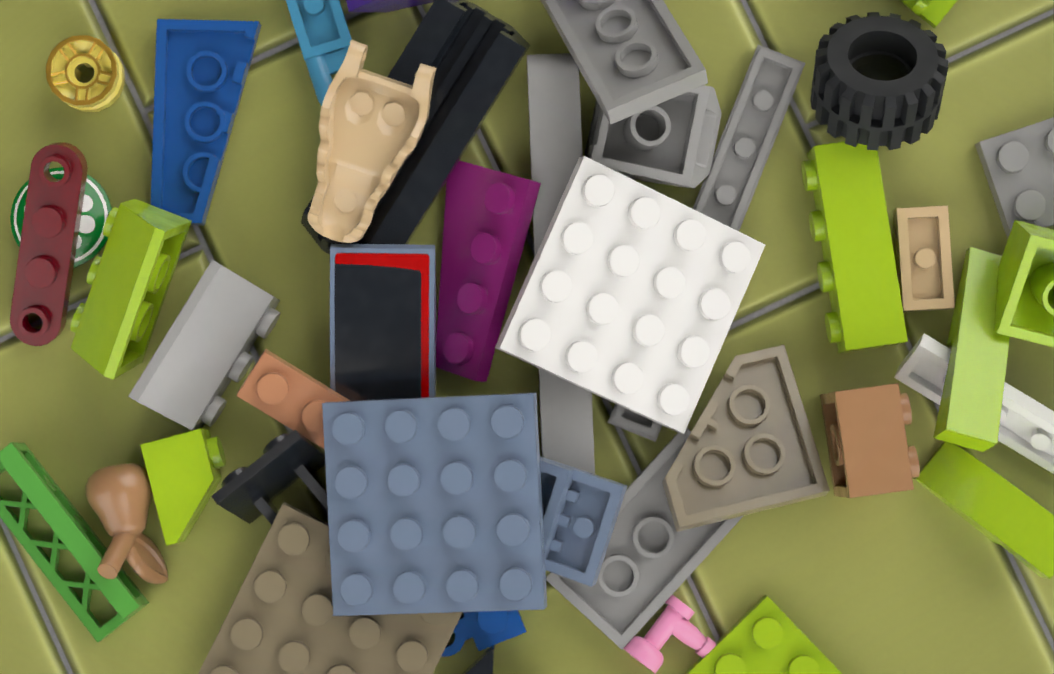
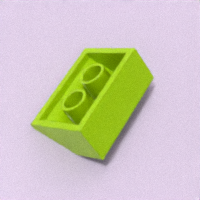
[70,199,192,380]
[994,220,1054,348]

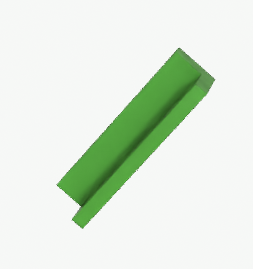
[0,442,149,642]

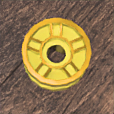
[46,35,125,112]

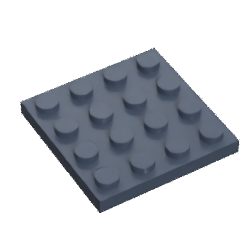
[322,392,547,616]

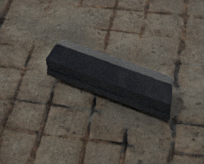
[301,0,530,254]

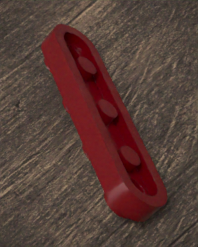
[10,142,88,346]

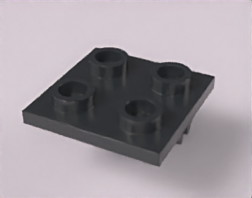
[211,430,328,525]

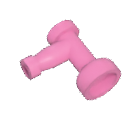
[623,595,716,674]

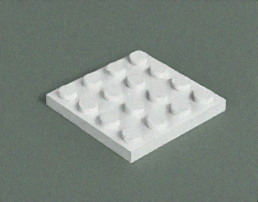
[495,156,765,433]

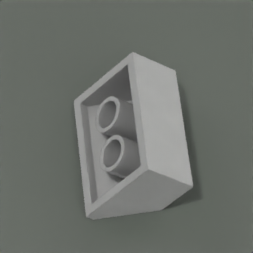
[128,259,281,430]

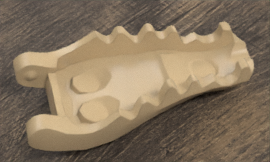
[308,40,437,243]

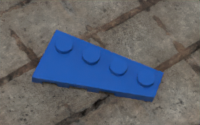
[150,19,262,226]

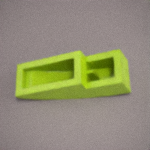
[914,441,1054,579]

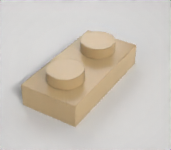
[893,205,955,312]

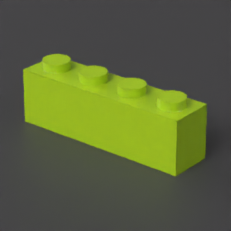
[801,141,908,353]

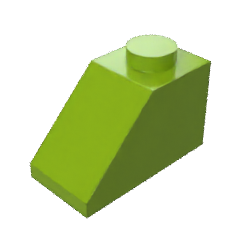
[140,428,226,546]

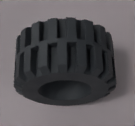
[810,12,948,151]

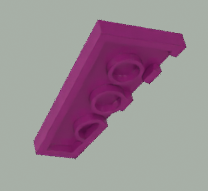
[436,160,541,382]

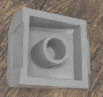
[584,85,722,188]

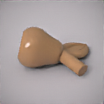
[85,463,168,584]

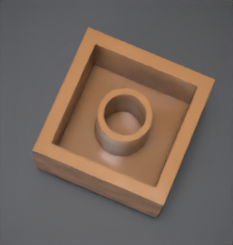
[820,383,920,498]

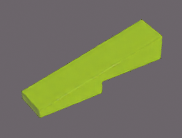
[933,247,1010,452]

